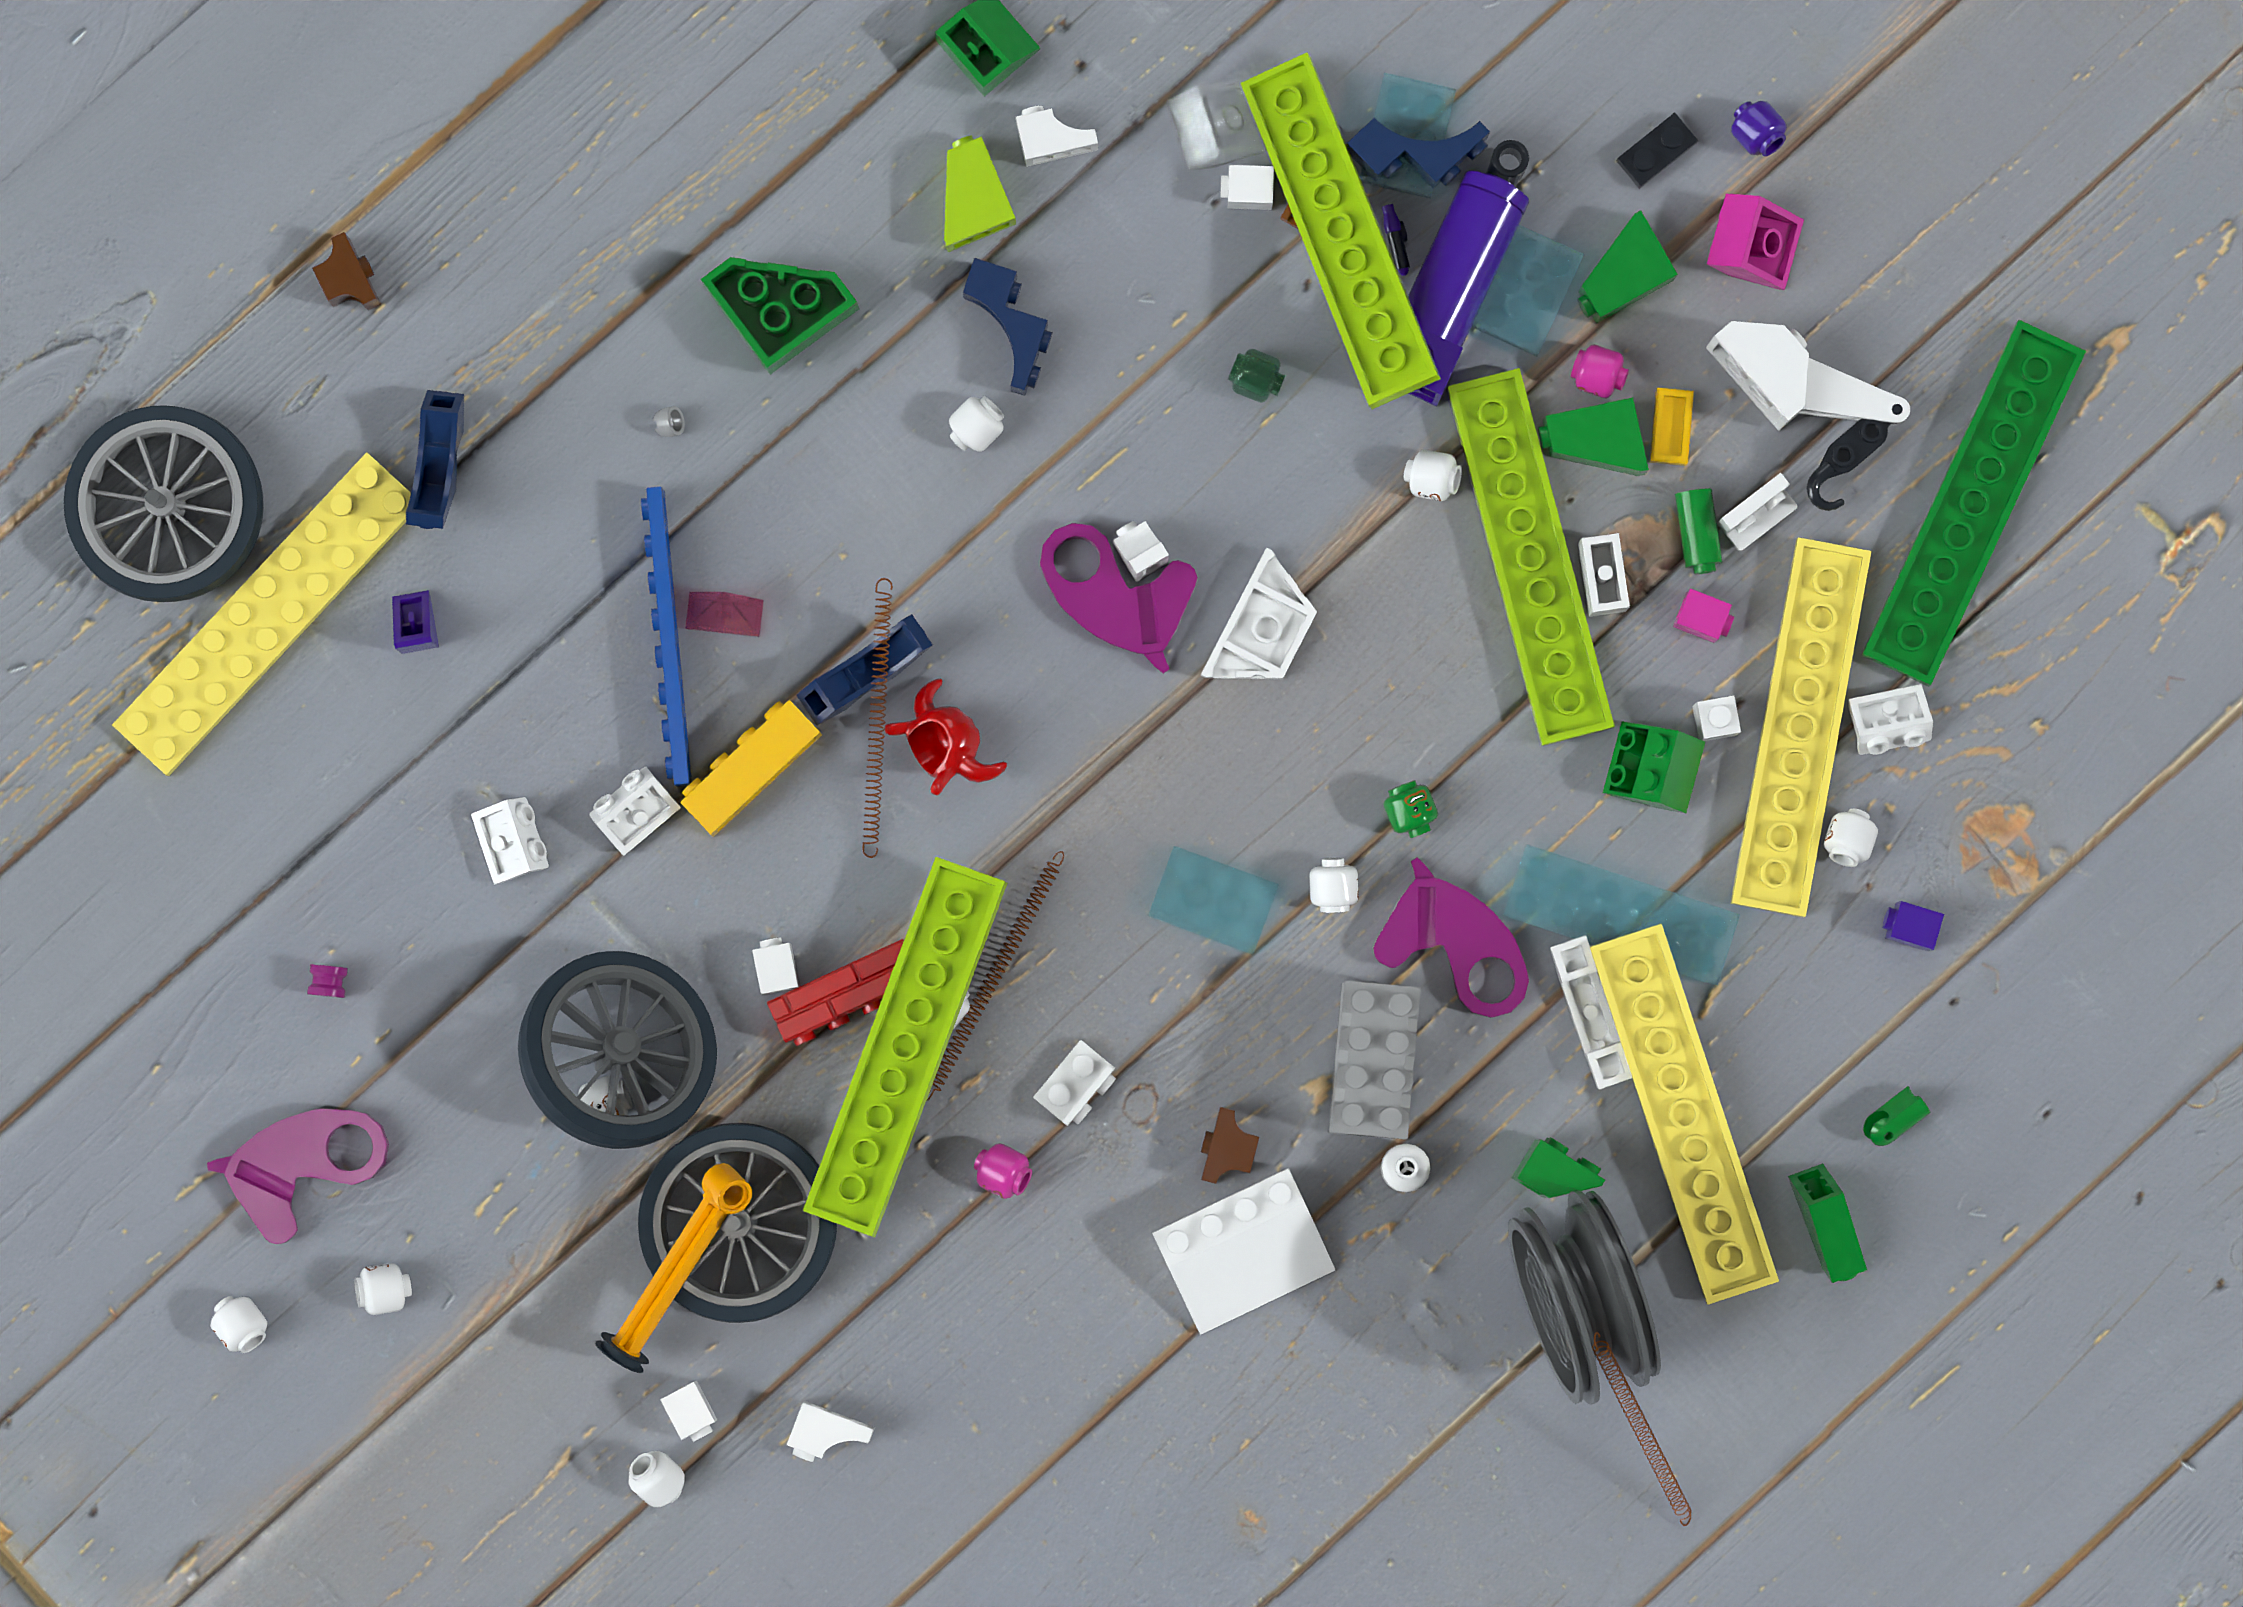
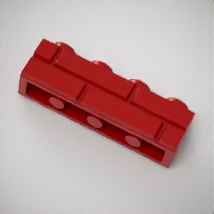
[767,939,904,1047]

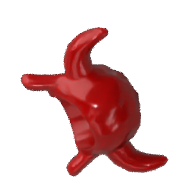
[884,678,1007,796]

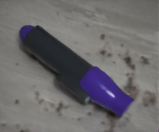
[1382,204,1410,276]

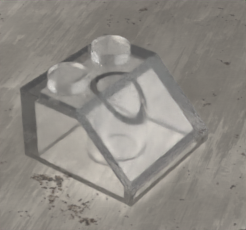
[1167,81,1267,171]

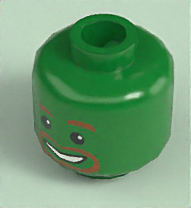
[1383,780,1438,838]

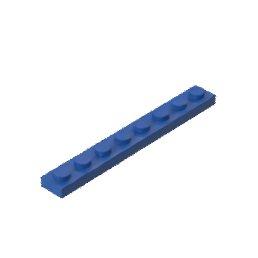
[641,486,692,787]

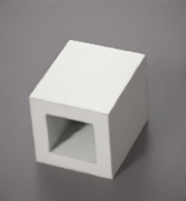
[1220,165,1274,210]
[1692,696,1741,741]
[752,937,800,995]
[660,1380,717,1442]

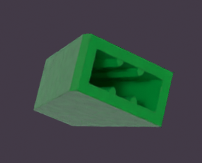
[1577,210,1678,323]
[1538,397,1649,476]
[1788,1163,1867,1283]

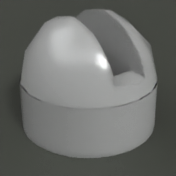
[653,406,685,437]

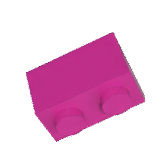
[1707,194,1804,290]

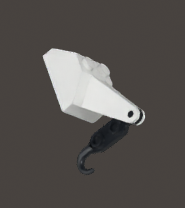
[1706,321,1910,511]

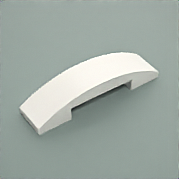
[1550,935,1632,1089]

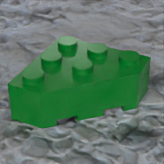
[701,257,859,375]

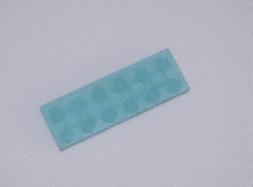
[1503,844,1740,986]

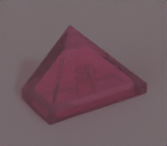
[685,592,764,637]

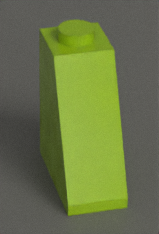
[944,135,1016,252]

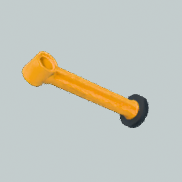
[595,1163,752,1373]

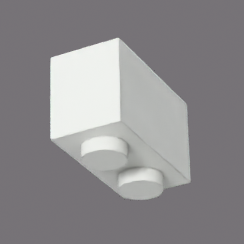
[1578,533,1630,617]

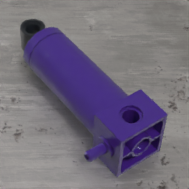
[1408,140,1530,407]

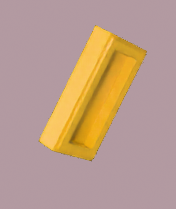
[1649,388,1694,466]

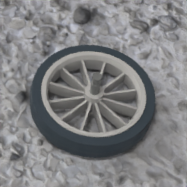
[64,405,264,602]

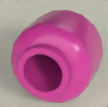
[1571,344,1629,399]
[974,1143,1032,1199]

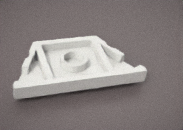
[1201,547,1317,679]

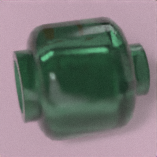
[1228,349,1286,403]

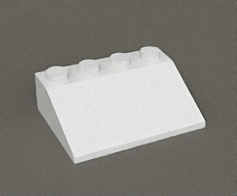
[1152,1168,1335,1335]

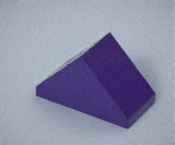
[392,590,439,654]

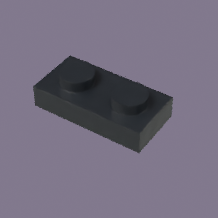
[1616,112,1698,189]

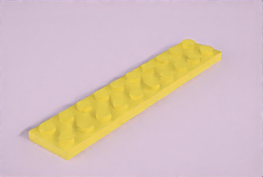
[112,452,411,776]
[1730,537,1871,918]
[1590,923,1779,1305]

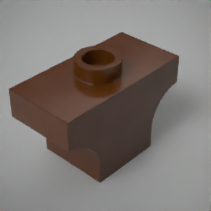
[312,232,381,311]
[1201,1107,1259,1184]

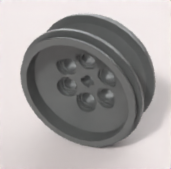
[1508,1190,1661,1405]

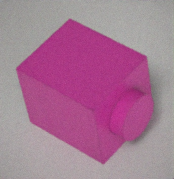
[1673,588,1734,643]

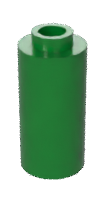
[1675,488,1723,575]

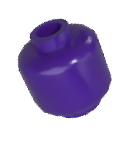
[1731,101,1787,156]

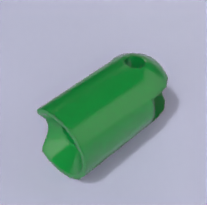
[1863,1086,1931,1146]

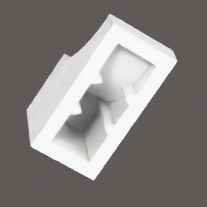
[1016,106,1098,167]
[1113,521,1169,582]
[787,1401,875,1462]

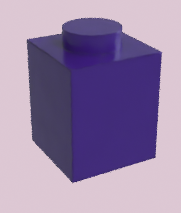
[1882,901,1944,951]

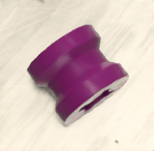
[307,964,348,998]

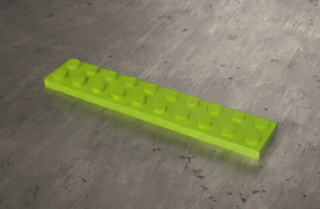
[1240,52,1441,410]
[1447,368,1615,746]
[803,857,1008,1238]

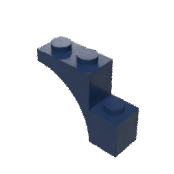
[1347,118,1490,189]
[963,258,1053,396]
[406,390,464,529]
[796,614,933,726]

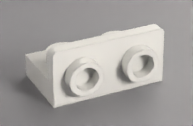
[1717,473,1797,551]
[1848,684,1933,755]
[589,767,681,856]
[471,797,549,885]
[1033,1040,1116,1126]

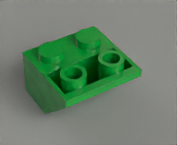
[935,0,1040,97]
[1602,721,1705,814]
[1511,1137,1605,1198]

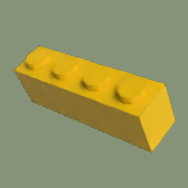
[680,700,822,837]

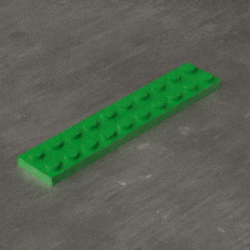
[1861,320,2086,687]

